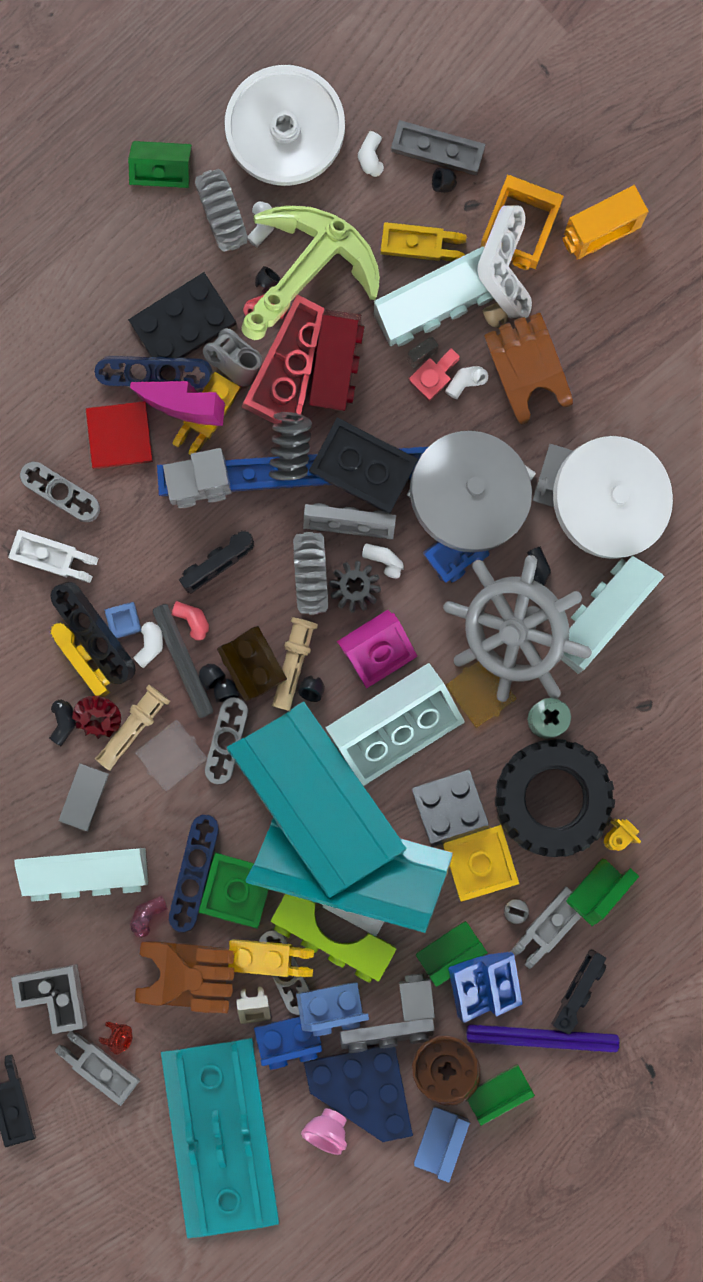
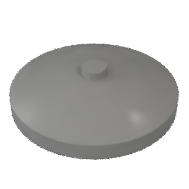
[410,431,532,552]

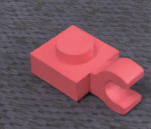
[408,348,460,402]

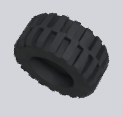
[495,739,615,857]

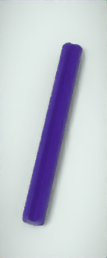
[466,1025,620,1053]

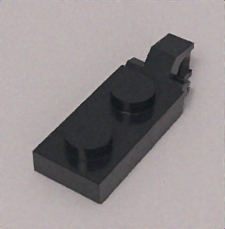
[551,949,607,1034]

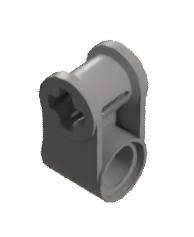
[203,328,262,386]

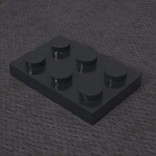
[128,272,237,372]
[309,417,418,514]

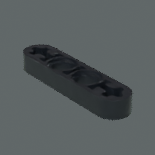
[51,582,136,684]

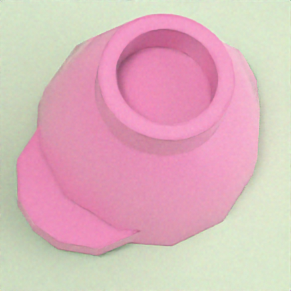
[301,1108,347,1155]

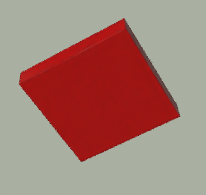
[86,401,153,469]

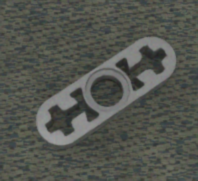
[20,462,100,522]
[205,698,248,785]
[259,930,310,1015]

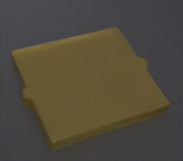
[445,661,517,728]

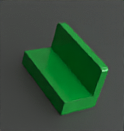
[128,141,192,188]
[566,858,639,926]
[416,921,488,987]
[467,1064,535,1126]

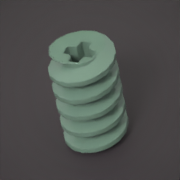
[527,698,571,739]

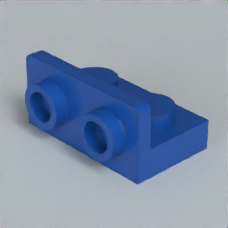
[423,541,490,583]
[254,1016,323,1070]

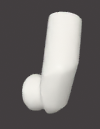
[358,131,384,177]
[247,201,274,248]
[445,366,489,400]
[362,543,404,579]
[133,622,163,668]

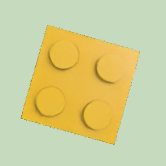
[443,825,519,902]

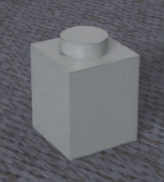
[399,974,435,1021]

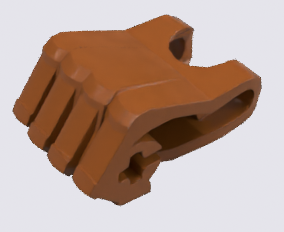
[484,313,573,425]
[135,941,234,1014]

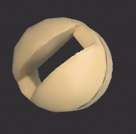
[483,303,509,327]

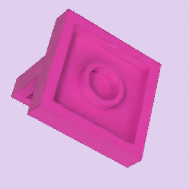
[337,610,418,689]

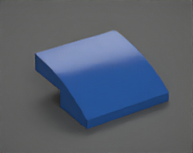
[449,952,523,1023]

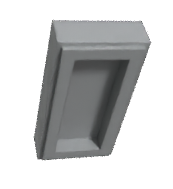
[58,763,109,831]

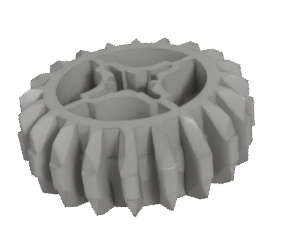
[195,169,248,252]
[293,532,328,615]

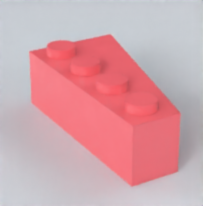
[241,294,324,424]

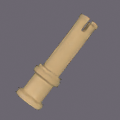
[272,617,318,711]
[95,685,170,771]

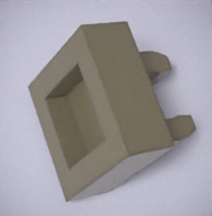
[236,986,271,1024]

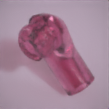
[130,896,168,938]

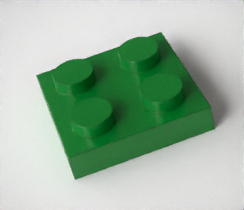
[199,853,269,929]

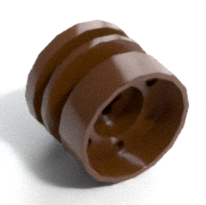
[412,1036,481,1106]

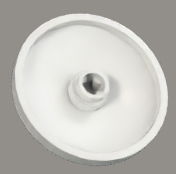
[225,65,345,186]
[553,436,673,559]

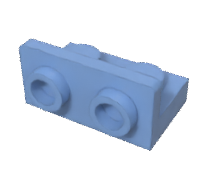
[296,982,369,1036]

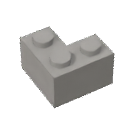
[163,448,232,508]
[11,964,88,1034]

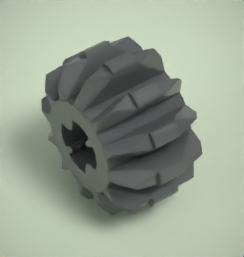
[329,561,381,613]

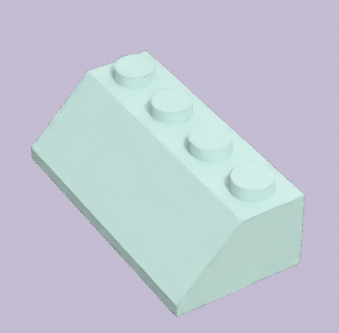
[374,247,494,346]
[561,556,664,674]
[325,663,465,786]
[14,848,148,901]

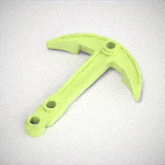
[242,206,380,340]

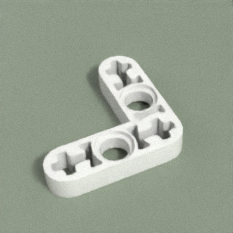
[478,205,532,318]

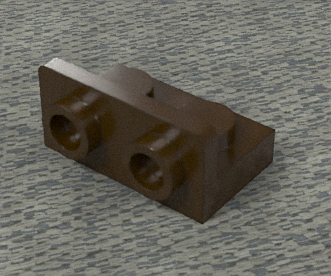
[217,626,287,701]

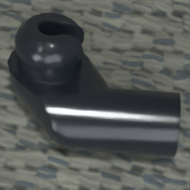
[527,546,551,586]
[49,699,76,747]

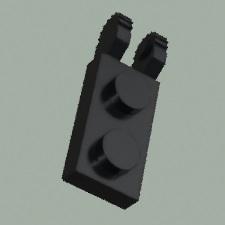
[179,530,255,594]
[0,1054,36,1148]

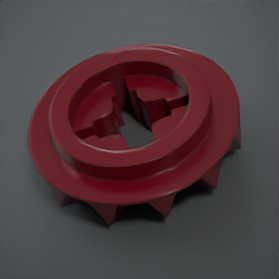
[72,696,122,739]

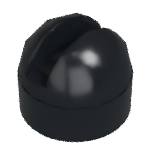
[432,168,457,193]
[255,266,281,293]
[199,664,226,690]
[298,676,325,702]
[214,678,240,702]

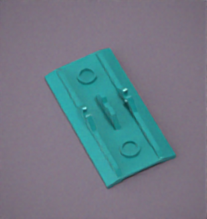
[226,701,407,898]
[246,818,453,933]
[161,1038,279,1238]

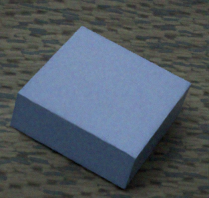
[104,602,141,638]

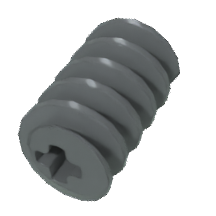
[269,412,312,480]

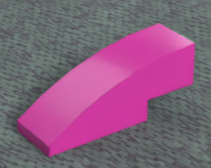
[130,381,225,426]

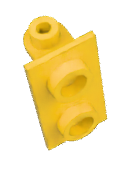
[604,819,641,851]

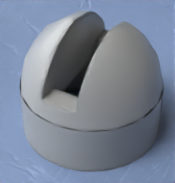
[504,899,529,924]

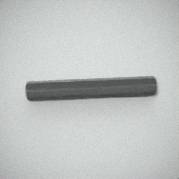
[153,604,213,718]

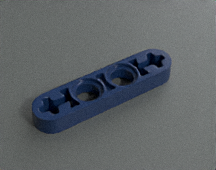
[94,356,213,389]
[169,815,219,932]

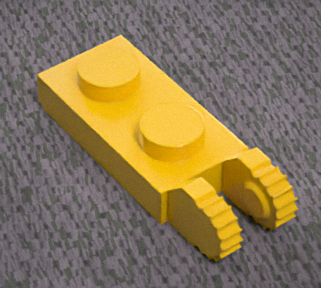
[381,222,467,262]
[173,372,241,455]
[50,622,111,697]
[228,939,314,977]

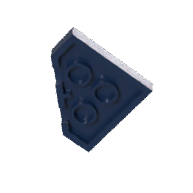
[304,1046,413,1142]

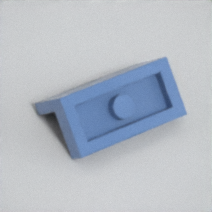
[414,1107,470,1182]

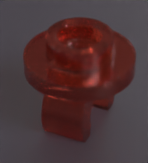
[99,1022,133,1055]

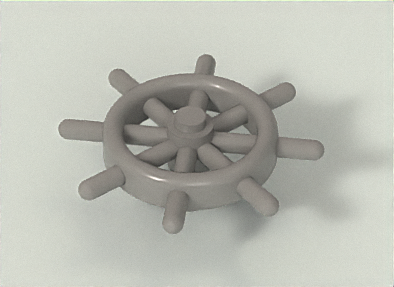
[443,555,592,702]

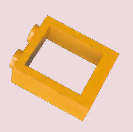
[480,174,564,270]
[563,185,649,260]

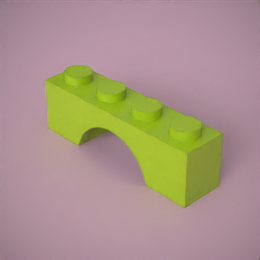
[270,894,397,983]

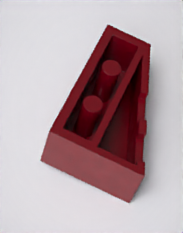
[309,309,365,411]

